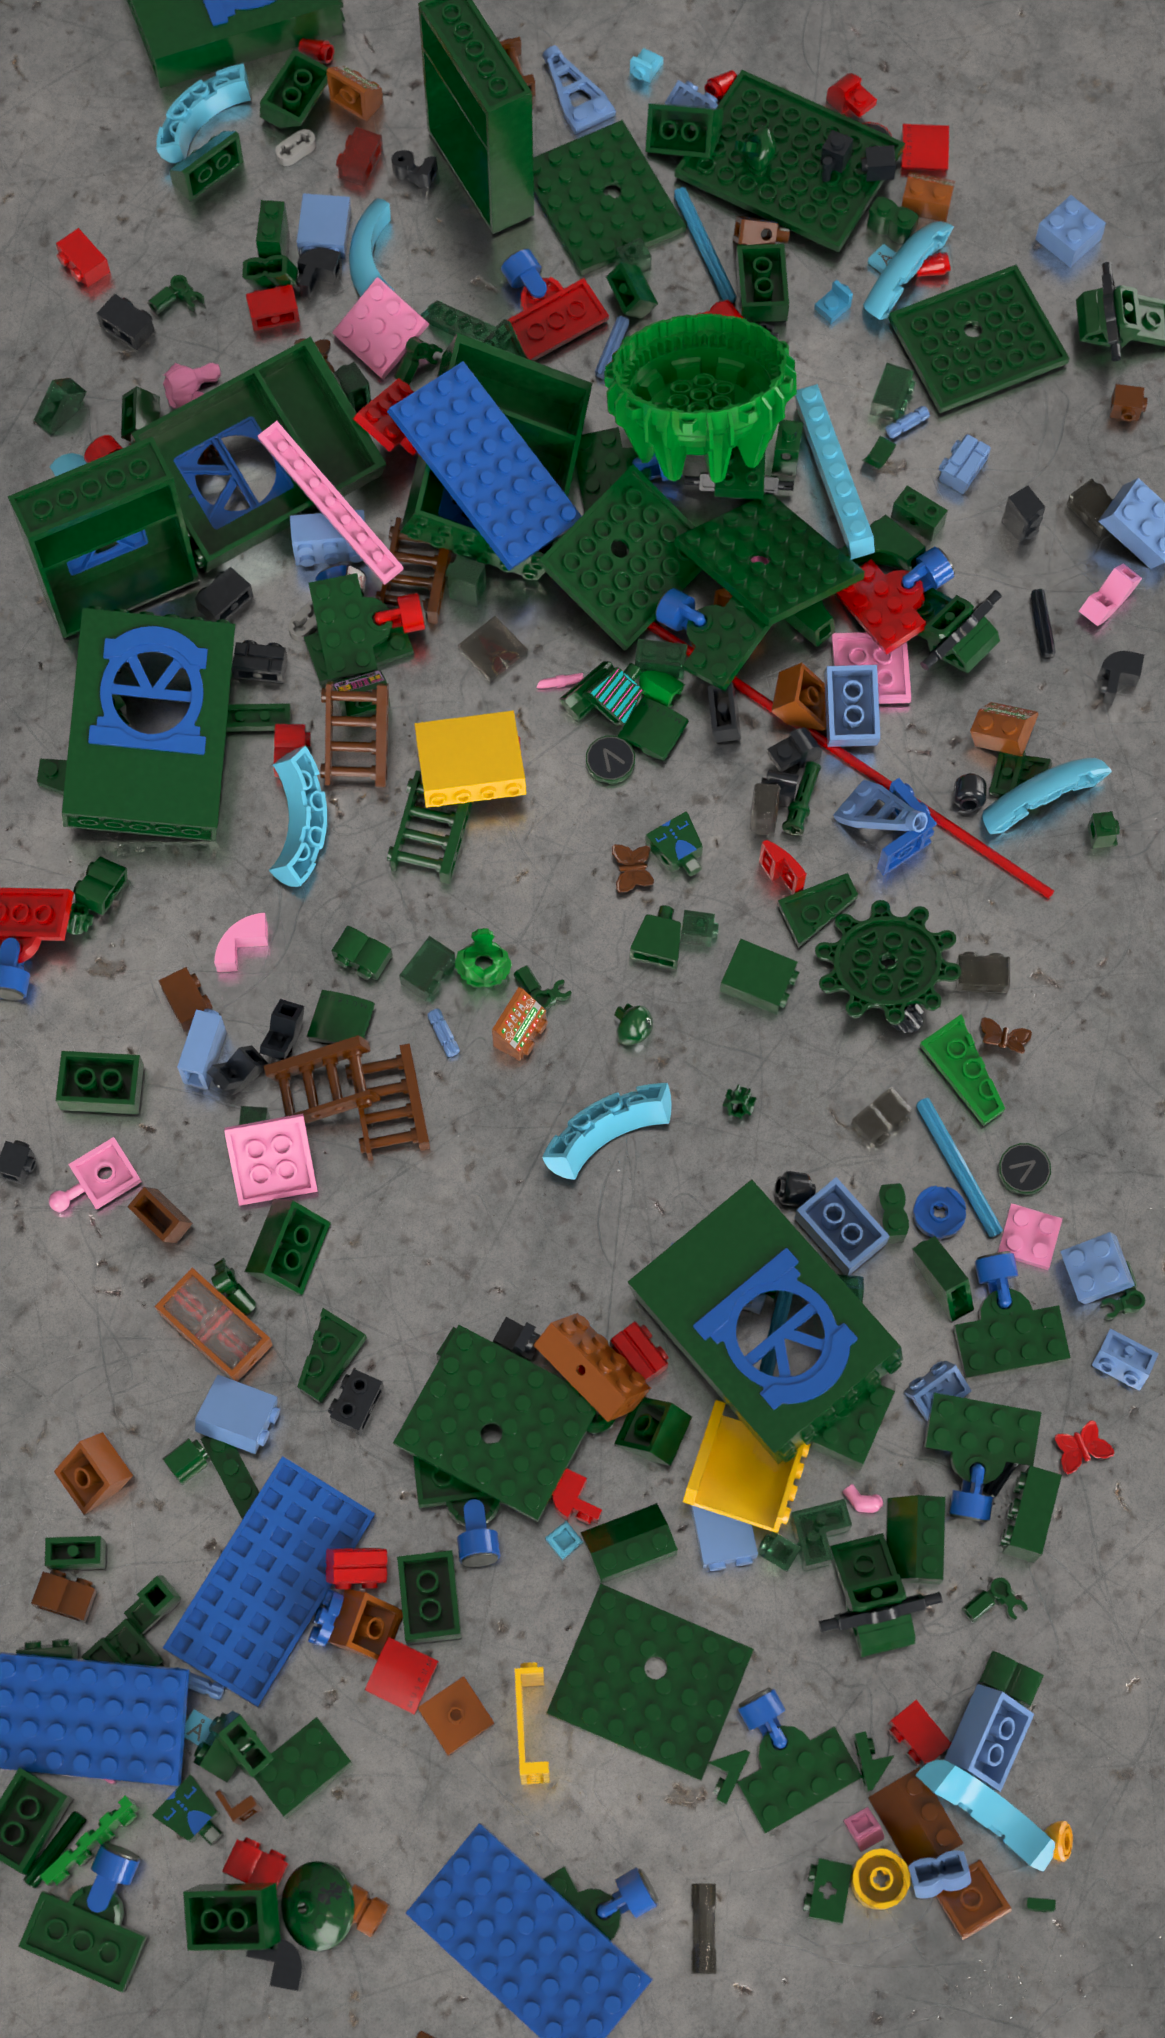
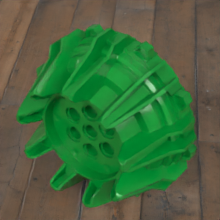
[604,314,797,483]

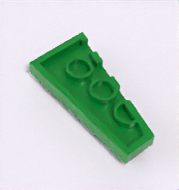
[919,1014,1005,1126]
[40,1795,140,1886]

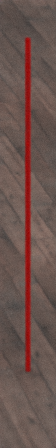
[539,550,1054,899]

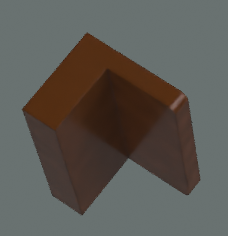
[215,1789,262,1825]

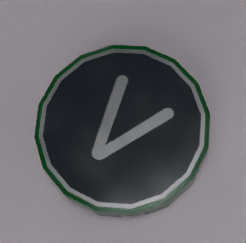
[586,735,635,784]
[998,1143,1051,1195]

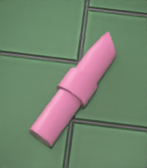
[537,673,584,689]

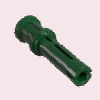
[782,761,821,836]

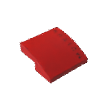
[901,124,949,171]
[759,840,807,894]
[365,1637,439,1715]

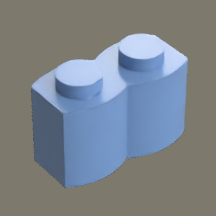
[908,1851,971,1898]

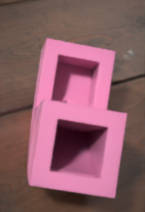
[1079,564,1142,626]
[214,913,268,972]

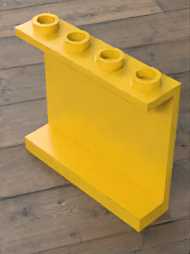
[414,710,527,808]
[683,1400,811,1533]
[515,1662,550,1785]

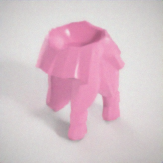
[163,363,221,409]

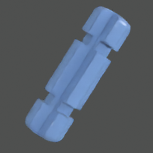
[885,406,930,438]
[428,1008,460,1057]
[175,1667,225,1700]

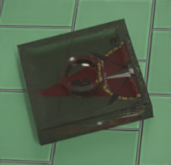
[458,616,528,682]

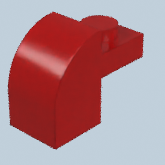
[826,73,877,118]
[553,1469,602,1525]

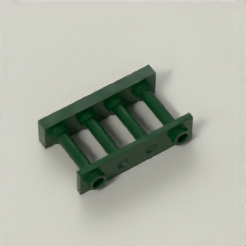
[387,770,473,884]

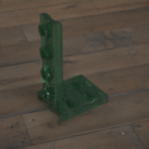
[420,300,527,359]

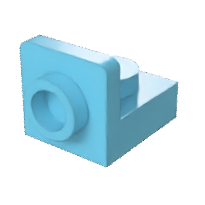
[630,48,664,83]

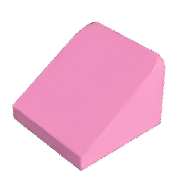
[843,1807,884,1851]

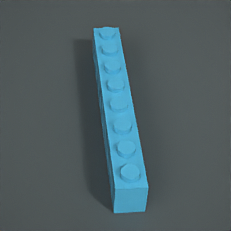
[795,384,875,560]

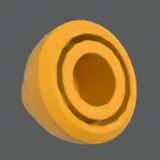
[1044,1821,1073,1862]

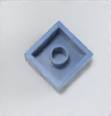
[1035,195,1106,268]
[1060,1232,1135,1305]

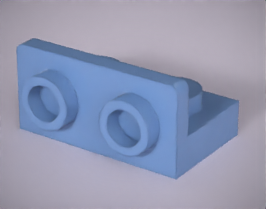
[665,80,718,108]
[1092,1328,1159,1390]
[904,1361,972,1421]

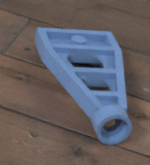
[542,46,616,135]
[833,780,928,832]

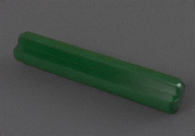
[23,1811,86,1888]

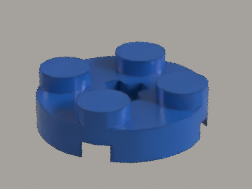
[912,1186,966,1240]
[308,1589,344,1647]

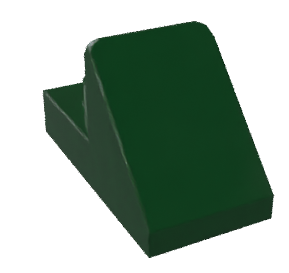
[852,1731,894,1793]
[707,1750,750,1806]

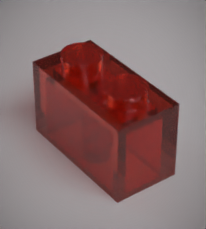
[336,127,383,186]

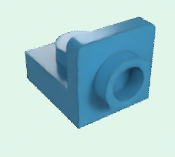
[814,280,853,323]

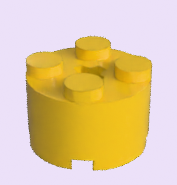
[850,1849,910,1910]

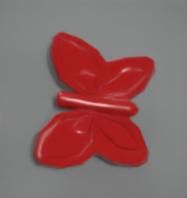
[1054,1420,1115,1474]

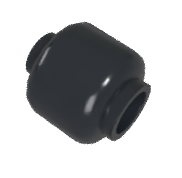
[954,773,987,812]
[775,1171,816,1207]

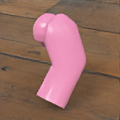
[842,1484,883,1513]

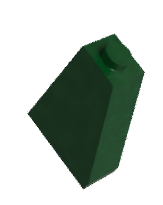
[912,1236,974,1322]

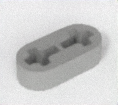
[276,129,316,166]
[288,600,318,641]

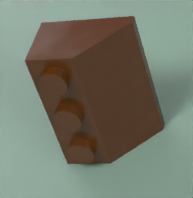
[868,1767,964,1869]

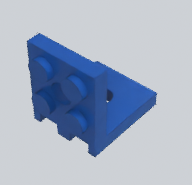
[877,778,937,876]

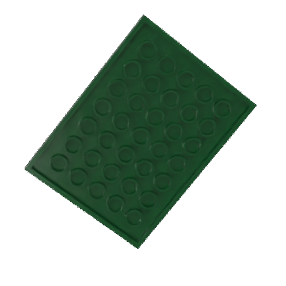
[674,70,905,252]

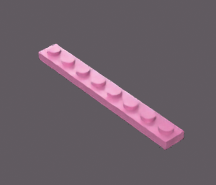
[258,421,404,585]

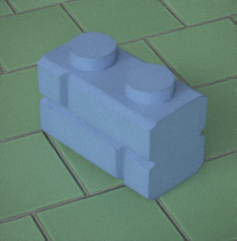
[938,434,991,494]

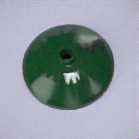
[281,1861,355,1951]

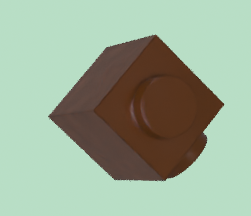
[1110,384,1148,421]

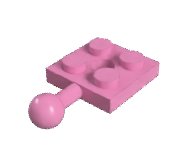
[49,1137,142,1212]

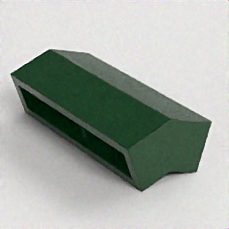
[559,661,614,722]

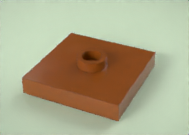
[417,1676,495,1756]
[936,1859,1012,1940]

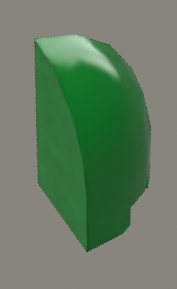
[639,671,685,708]

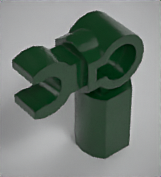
[148,275,204,315]
[394,337,443,385]
[513,965,572,1012]
[211,1258,256,1315]
[1100,1261,1145,1320]
[962,1577,1028,1622]

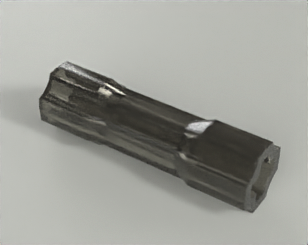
[691,1883,716,1974]

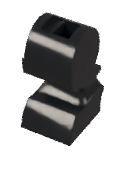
[391,150,438,188]

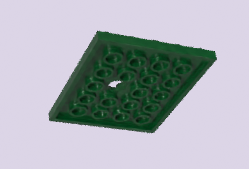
[533,120,686,276]
[888,264,1070,413]
[537,464,702,651]
[674,494,865,627]
[393,1325,597,1522]
[546,1583,754,1781]

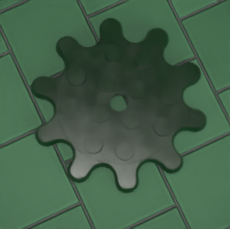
[815,900,961,1025]

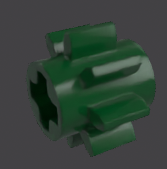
[67,903,94,935]
[722,1085,757,1119]

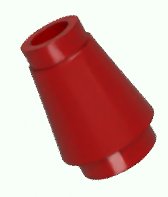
[299,38,334,64]
[704,70,737,100]
[917,252,951,277]

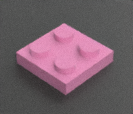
[997,1203,1063,1270]

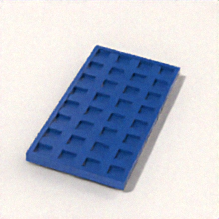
[387,361,581,571]
[163,1456,375,1707]
[0,1652,190,1786]
[406,1823,653,2038]

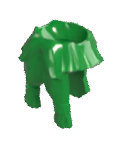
[455,928,512,988]

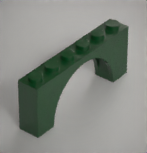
[784,514,926,647]

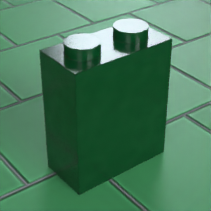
[256,200,290,259]
[720,939,800,1015]

